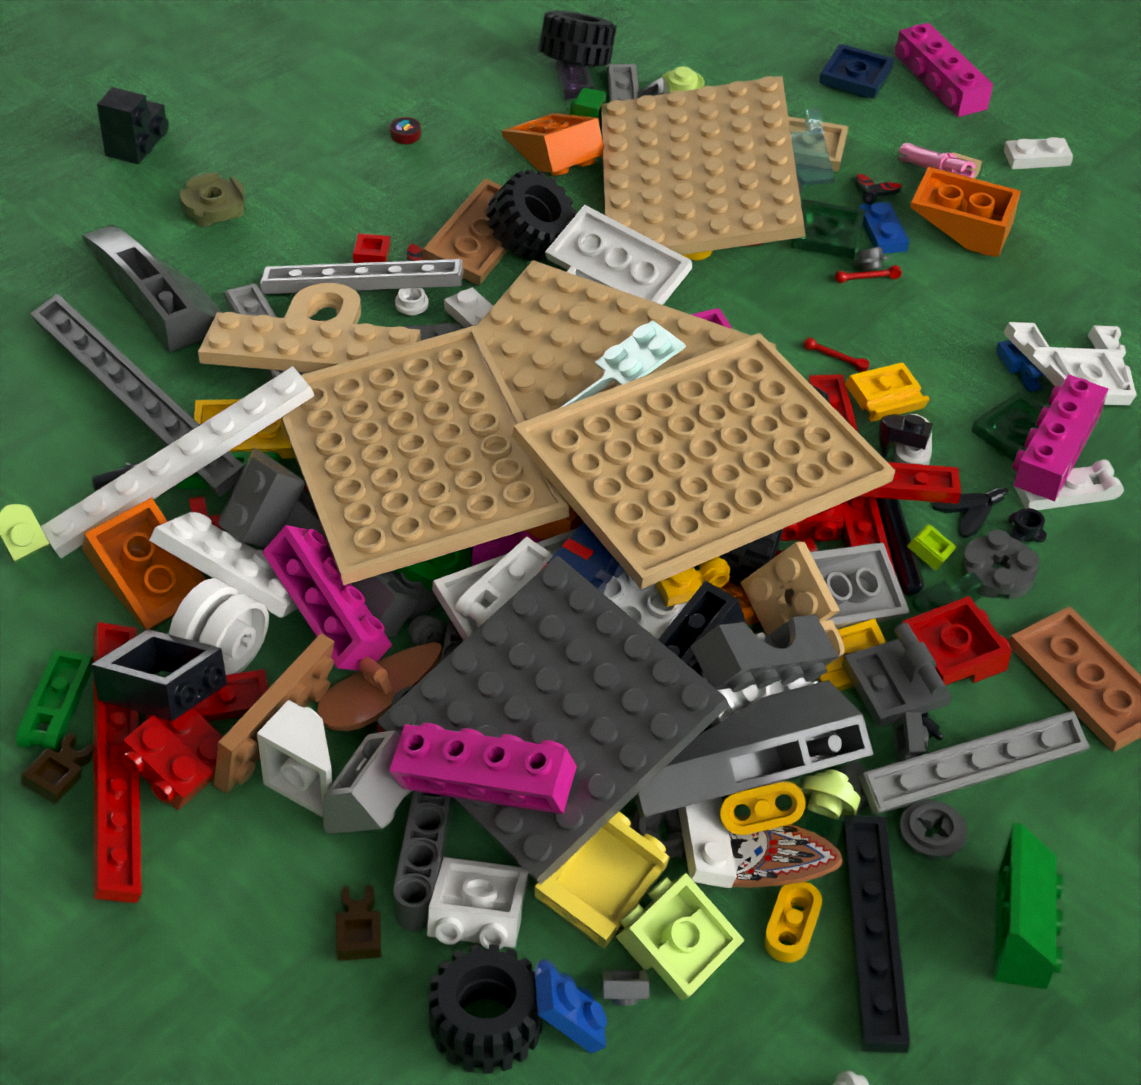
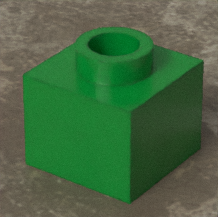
[570,87,606,126]

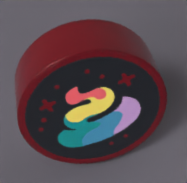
[390,117,421,144]

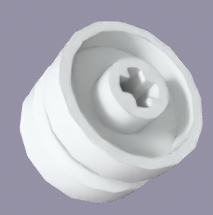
[169,578,269,675]

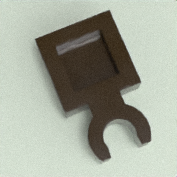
[21,733,93,805]
[336,885,382,961]

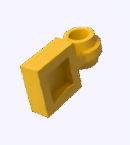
[655,556,730,607]

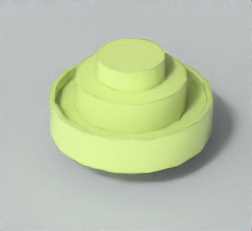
[663,66,705,92]
[799,769,860,820]

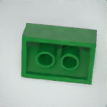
[994,822,1063,990]

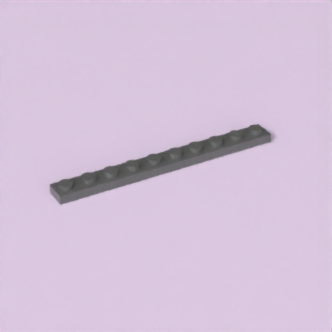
[30,294,244,497]

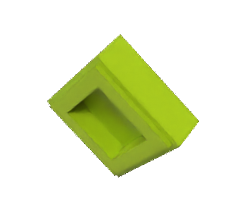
[907,524,957,571]

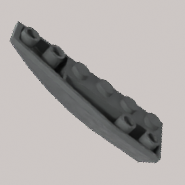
[82,225,222,353]
[635,680,873,818]

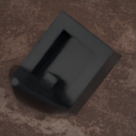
[878,414,933,458]

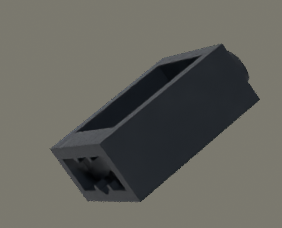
[91,629,227,721]

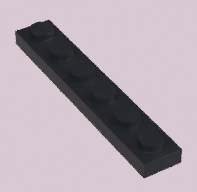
[842,815,910,1053]

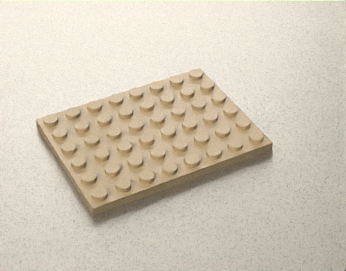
[601,76,805,255]
[477,261,776,421]
[281,325,570,585]
[512,333,895,589]

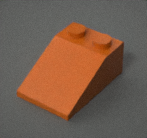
[501,113,604,176]
[910,167,1021,258]
[82,497,206,631]

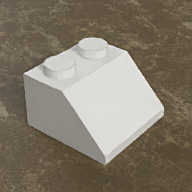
[257,700,333,817]

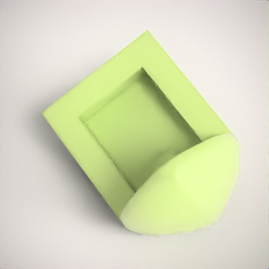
[0,504,50,562]

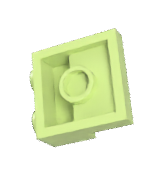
[616,873,744,1001]

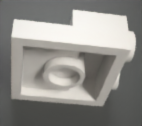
[427,857,529,950]

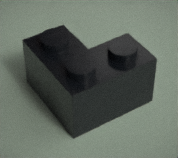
[97,87,169,165]

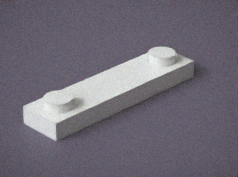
[678,797,737,888]

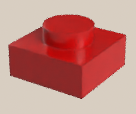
[353,233,391,263]

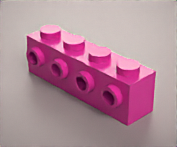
[895,23,993,117]
[1012,374,1109,502]
[262,525,392,671]
[389,723,577,814]

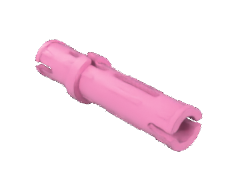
[898,143,976,178]

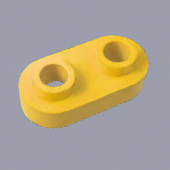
[720,781,805,835]
[764,881,822,963]

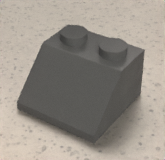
[219,448,306,547]

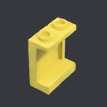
[535,812,669,949]

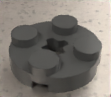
[961,529,1040,599]

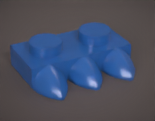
[535,959,607,1054]

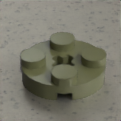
[180,173,245,227]

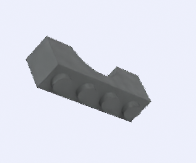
[690,615,838,693]

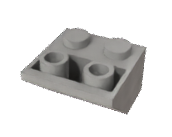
[323,730,412,834]

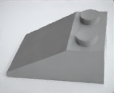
[784,543,910,630]

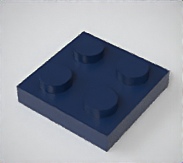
[819,44,895,99]

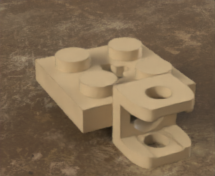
[740,542,845,666]

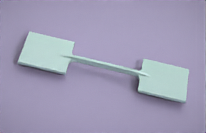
[560,320,686,408]

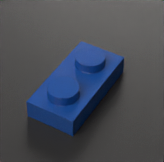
[858,202,909,254]

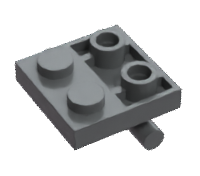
[842,623,952,728]

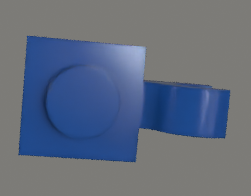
[996,340,1045,392]

